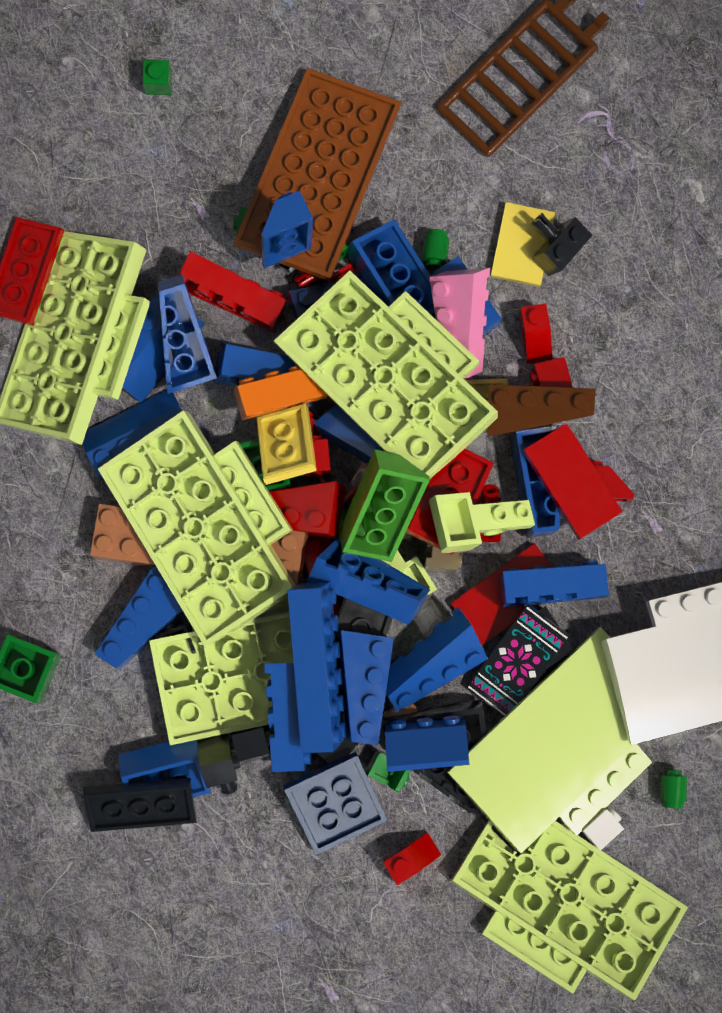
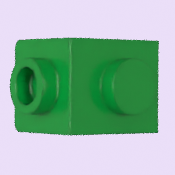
[365,750,411,793]

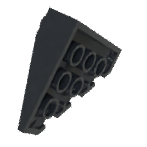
[379,700,486,813]

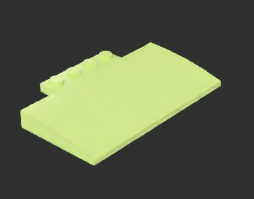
[0,231,151,445]
[274,271,498,478]
[98,410,296,647]
[149,597,294,745]
[447,627,652,853]
[450,821,688,1001]

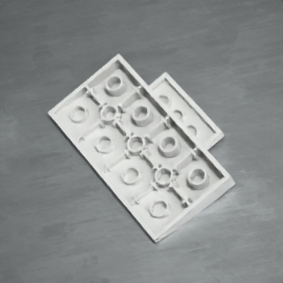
[601,582,722,745]

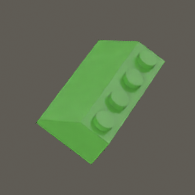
[338,449,430,562]

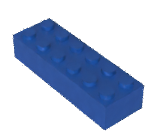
[287,582,347,753]

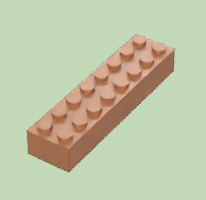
[90,504,309,585]

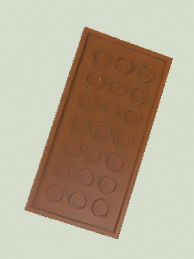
[234,68,402,282]

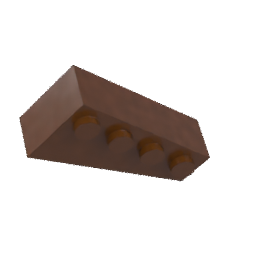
[487,384,596,437]

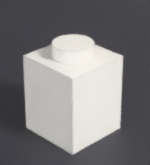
[582,807,624,851]

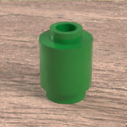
[422,229,450,269]
[660,769,687,809]

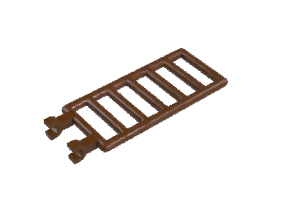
[436,0,610,157]

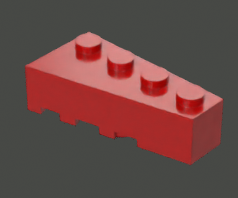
[179,251,287,333]
[270,481,346,538]

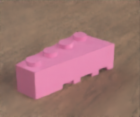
[430,268,490,379]

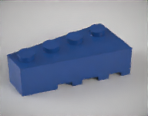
[307,537,430,625]
[95,566,183,670]

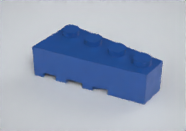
[158,274,217,394]
[213,344,297,386]
[313,404,384,464]
[509,425,563,538]
[498,560,609,608]
[386,607,488,711]
[337,630,394,745]
[264,663,311,772]

